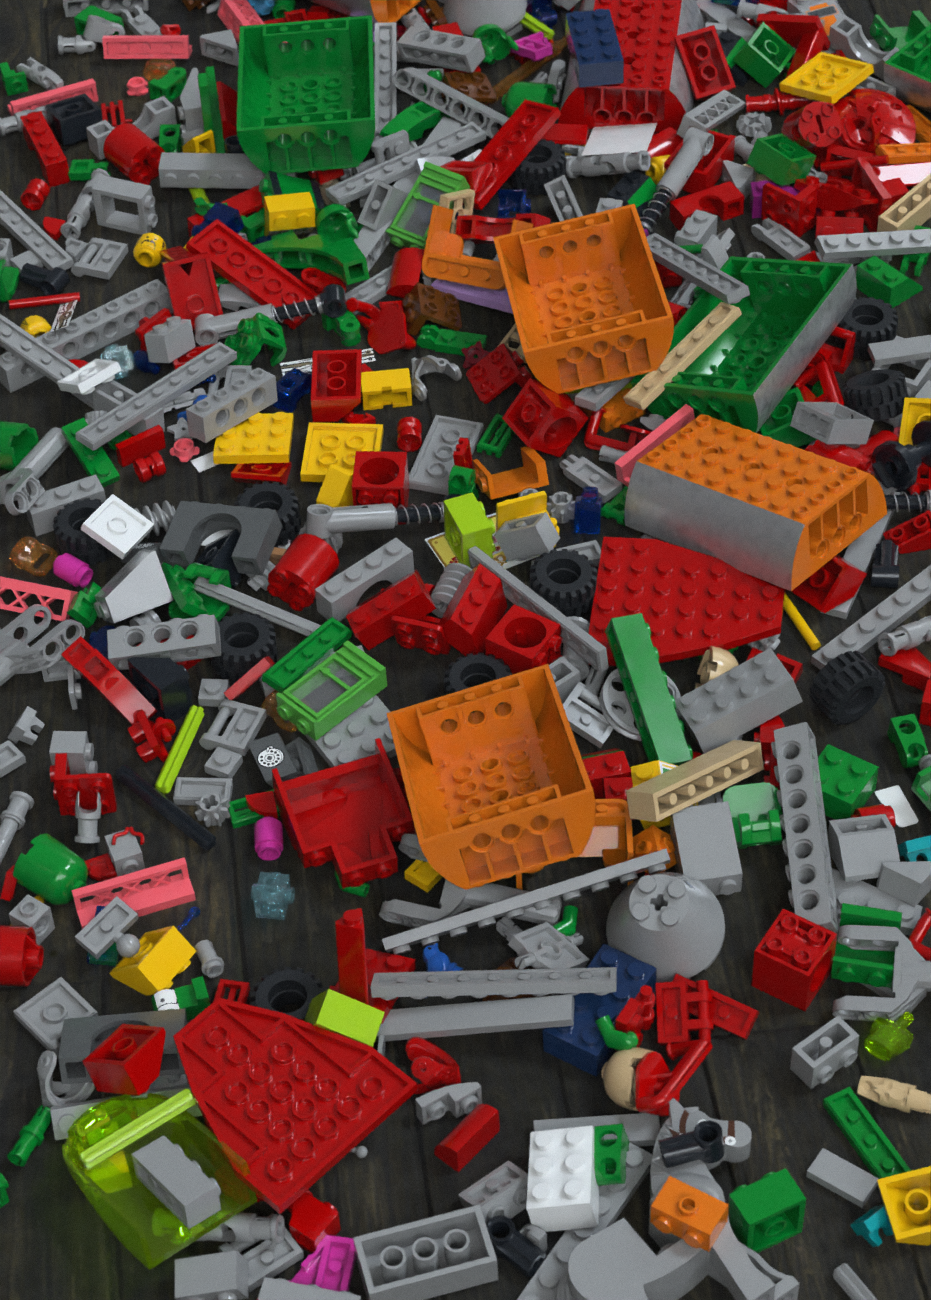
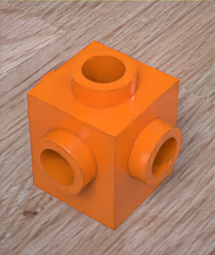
[633,825,677,874]

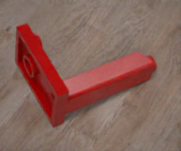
[756,14,831,94]
[850,157,931,232]
[160,246,223,330]
[333,908,415,1024]

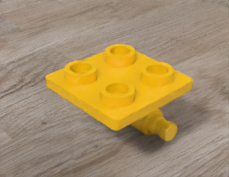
[496,491,560,547]

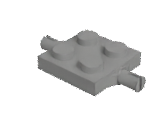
[508,922,590,970]

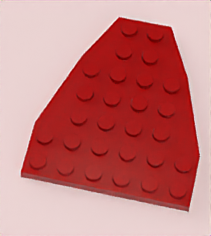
[588,537,785,666]
[173,998,418,1214]

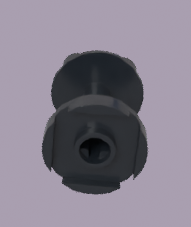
[872,421,931,492]

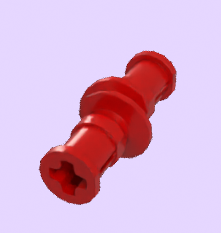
[746,88,813,116]

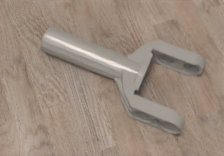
[0,427,69,515]
[0,604,85,686]
[379,834,562,928]
[832,925,931,1022]

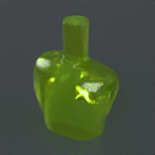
[864,1012,914,1061]

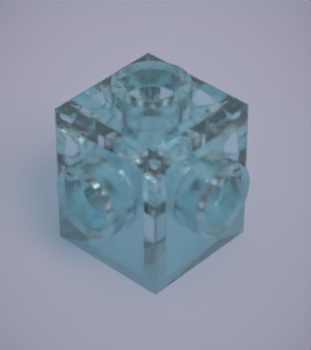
[100,343,135,380]
[251,872,295,920]

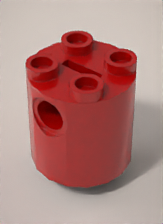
[782,101,842,153]
[103,123,164,185]
[805,440,875,476]
[267,534,339,611]
[0,925,44,987]

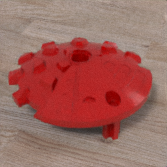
[813,89,916,178]

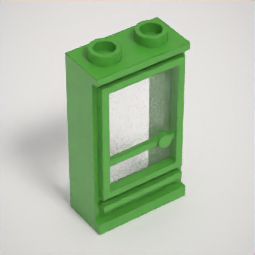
[385,161,470,250]
[276,640,387,741]

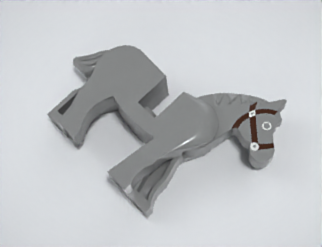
[555,1098,799,1300]

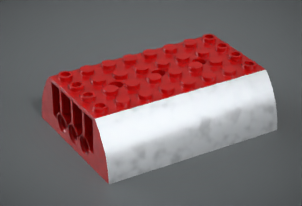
[558,0,704,133]

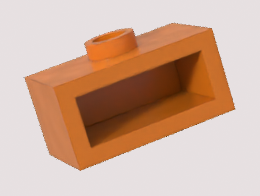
[650,1176,729,1252]

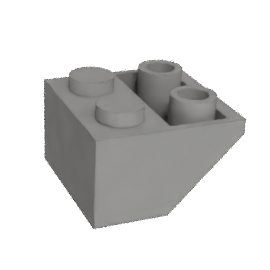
[828,814,900,882]

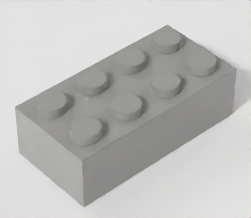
[675,648,803,754]
[353,1205,498,1300]

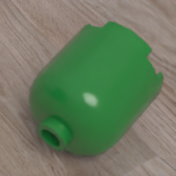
[502,81,557,118]
[0,421,38,471]
[13,833,88,905]

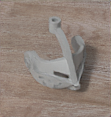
[411,355,462,401]
[37,1040,95,1111]

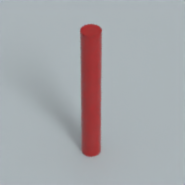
[820,155,889,172]
[9,292,81,310]

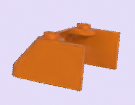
[422,205,533,291]
[516,799,634,890]

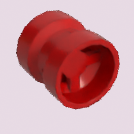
[21,179,50,210]
[397,417,422,452]
[133,451,166,483]

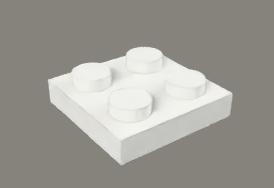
[57,359,121,395]
[81,494,154,560]

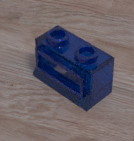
[498,189,531,218]

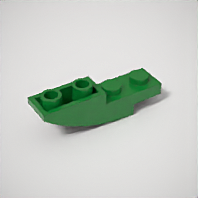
[379,101,450,142]

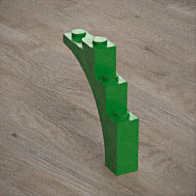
[253,230,370,285]

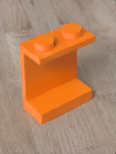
[473,446,549,500]

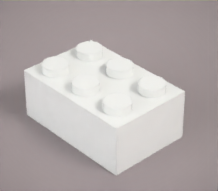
[526,1125,599,1232]

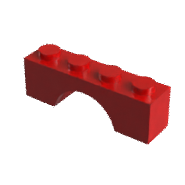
[20,111,71,187]
[456,213,551,244]
[215,1161,341,1254]

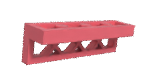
[217,0,265,44]
[102,35,192,59]
[7,78,99,116]
[615,404,695,487]
[0,576,78,621]
[71,857,196,929]

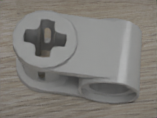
[83,15,125,43]

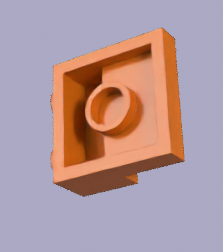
[578,388,646,433]

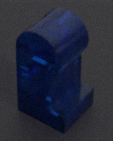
[273,368,312,413]

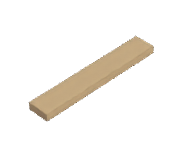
[623,302,742,410]

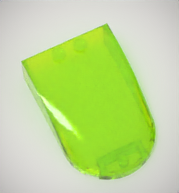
[62,1093,257,1270]

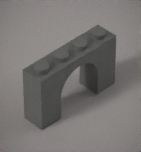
[160,501,282,575]
[58,1008,187,1085]

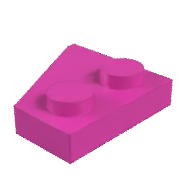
[510,31,553,61]
[288,1235,356,1292]

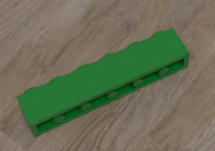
[605,613,693,766]

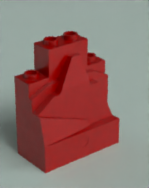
[272,738,414,888]

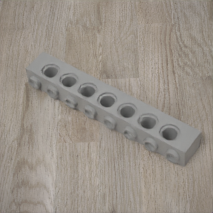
[0,279,173,393]
[771,722,839,936]

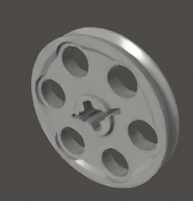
[599,669,681,741]

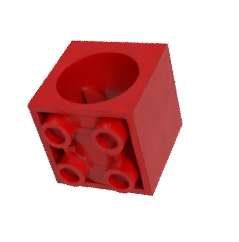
[502,378,588,458]
[352,451,409,524]
[485,604,562,675]
[752,909,837,1011]

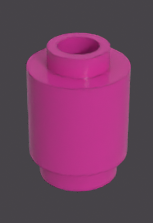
[53,553,93,587]
[254,817,283,861]

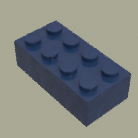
[566,9,624,88]
[543,944,657,1077]

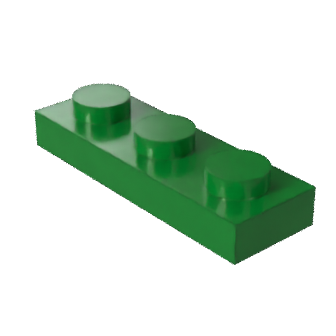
[61,417,120,488]
[161,562,208,617]

